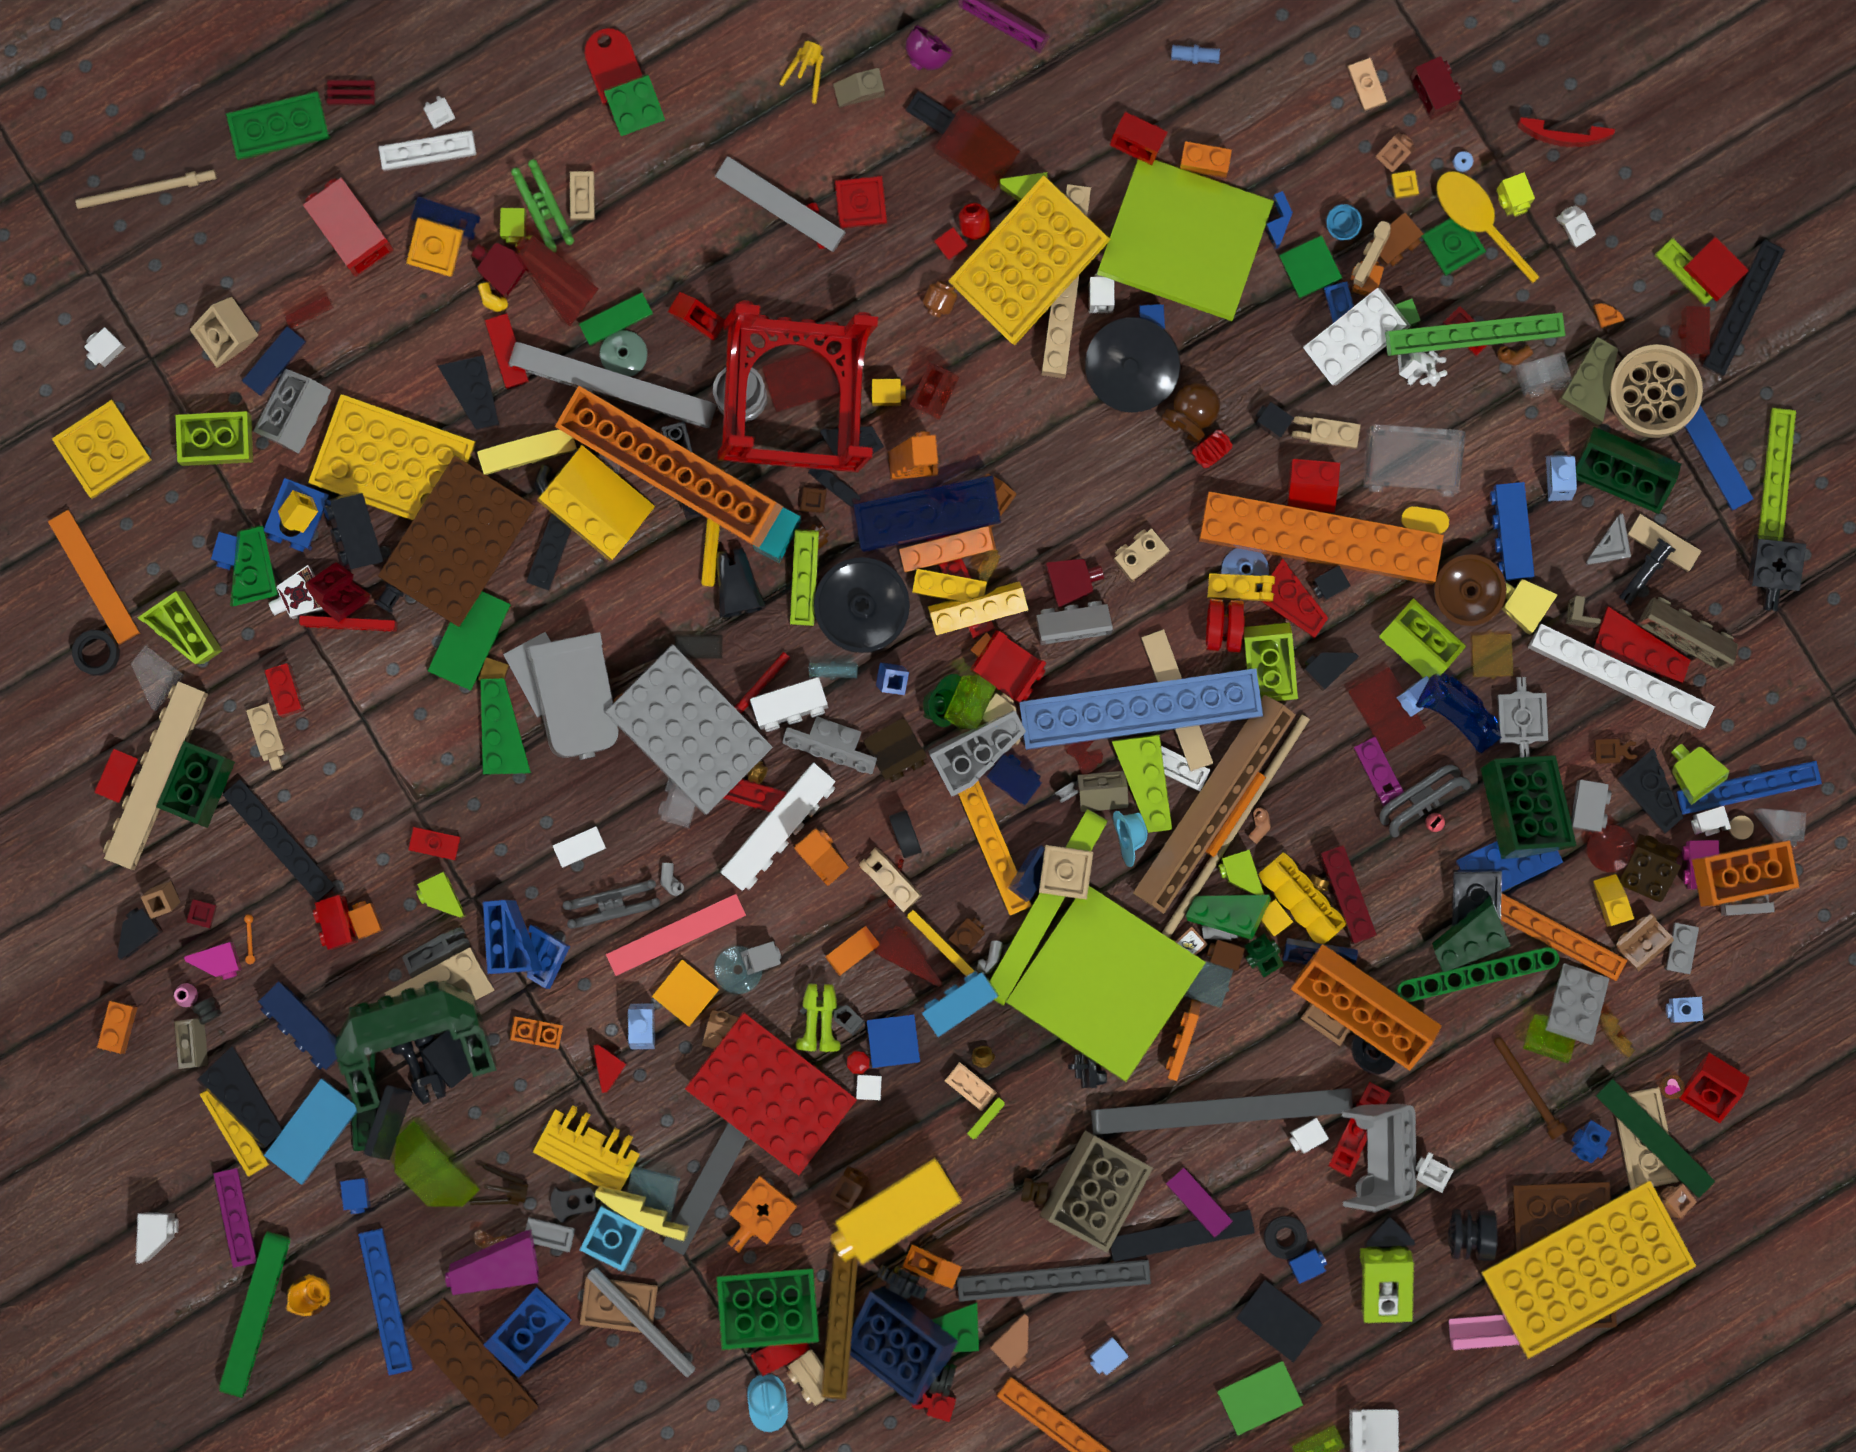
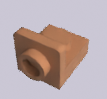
[1375,133,1416,173]

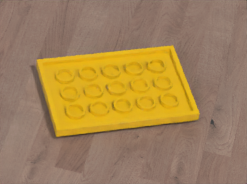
[948,175,1111,345]
[308,394,476,521]

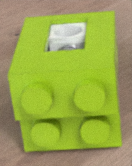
[1360,1246,1414,1323]

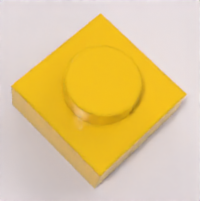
[1391,170,1419,199]

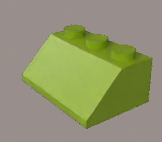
[1379,598,1466,683]

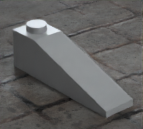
[928,710,1026,797]

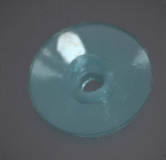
[714,946,762,994]

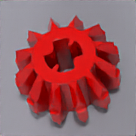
[1192,430,1233,468]

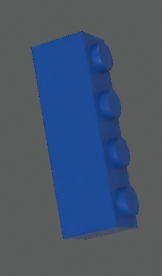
[1490,482,1534,581]

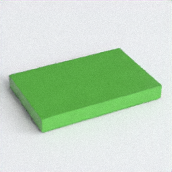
[1217,1361,1303,1435]

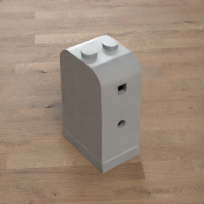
[526,632,618,760]

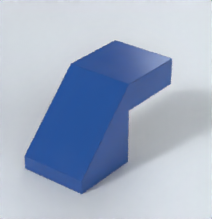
[1265,191,1293,249]

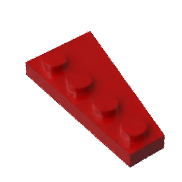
[1593,607,1691,683]

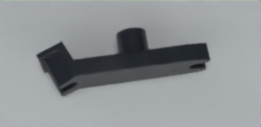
[808,469,861,508]

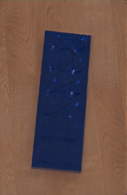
[854,475,1001,552]

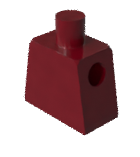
[472,243,532,299]
[1046,559,1104,609]

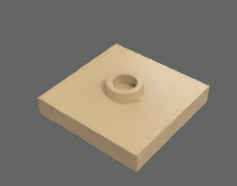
[1039,845,1093,900]

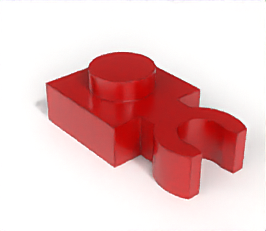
[911,1393,956,1422]

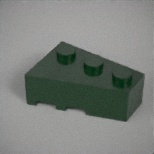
[1432,895,1510,973]

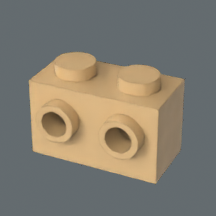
[1114,529,1170,583]

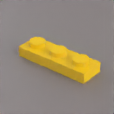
[912,569,987,601]

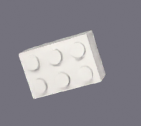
[750,677,828,732]

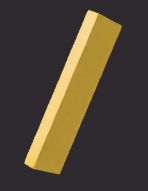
[907,910,975,977]
[200,1090,270,1177]

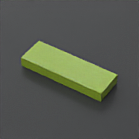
[1654,238,1712,306]

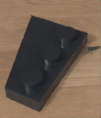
[438,355,500,430]
[1617,748,1683,834]

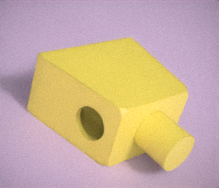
[1502,579,1557,635]

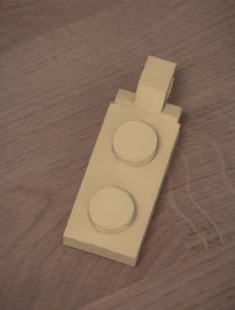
[246,703,285,771]

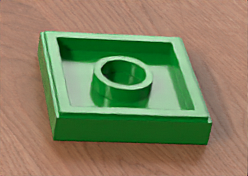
[1421,218,1486,276]
[1279,236,1342,299]

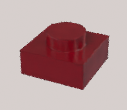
[186,899,217,929]

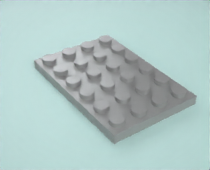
[605,645,773,815]

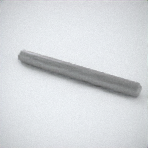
[587,1268,695,1377]

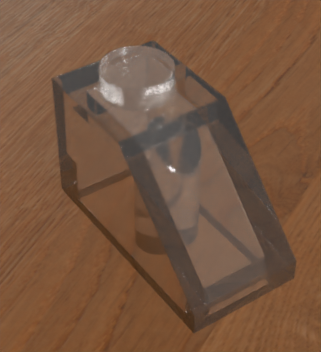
[1754,808,1806,846]

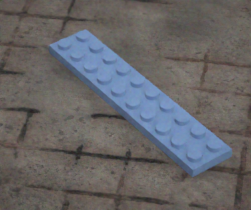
[1019,668,1263,750]

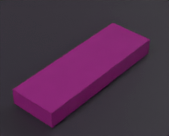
[1166,1168,1233,1238]

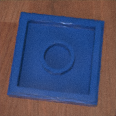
[867,1015,920,1068]

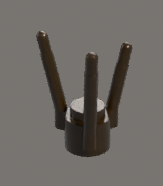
[470,1165,529,1205]

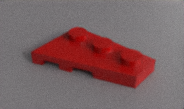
[1260,559,1328,638]

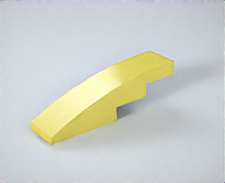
[477,430,577,475]
[595,1186,689,1241]

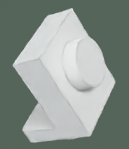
[1556,206,1596,247]
[1415,1152,1453,1193]

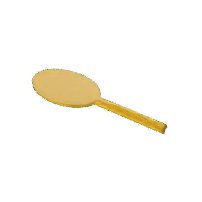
[1437,172,1539,283]

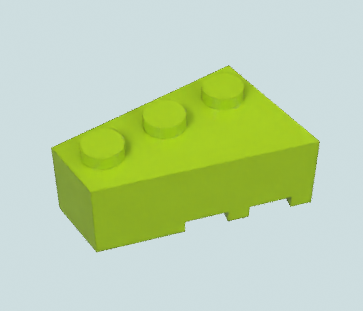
[138,591,223,664]

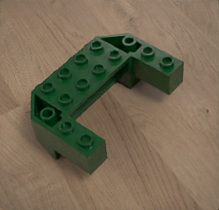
[335,981,497,1113]

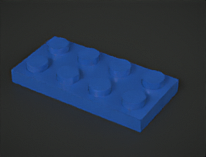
[1456,841,1563,892]

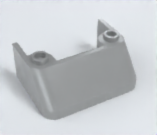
[1342,1104,1416,1212]

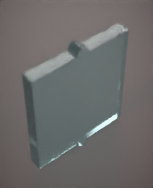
[1184,961,1233,1008]

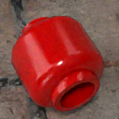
[958,203,991,240]

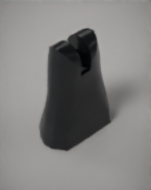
[717,547,766,618]

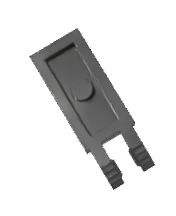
[402,927,470,978]

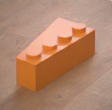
[888,432,938,480]

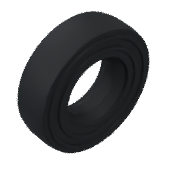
[1264,1216,1307,1259]

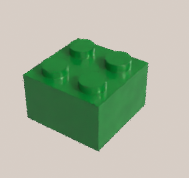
[604,74,665,136]

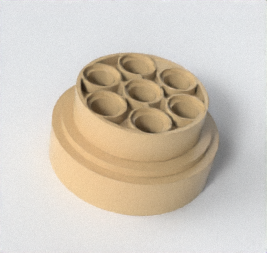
[1609,344,1703,438]

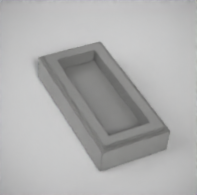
[525,1217,575,1252]

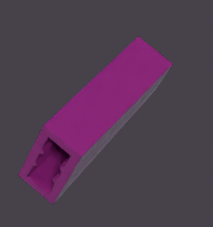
[445,1229,539,1295]

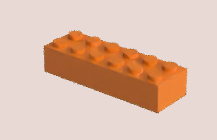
[1291,944,1442,1071]

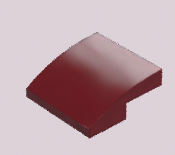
[305,562,370,622]

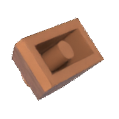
[990,1313,1028,1369]

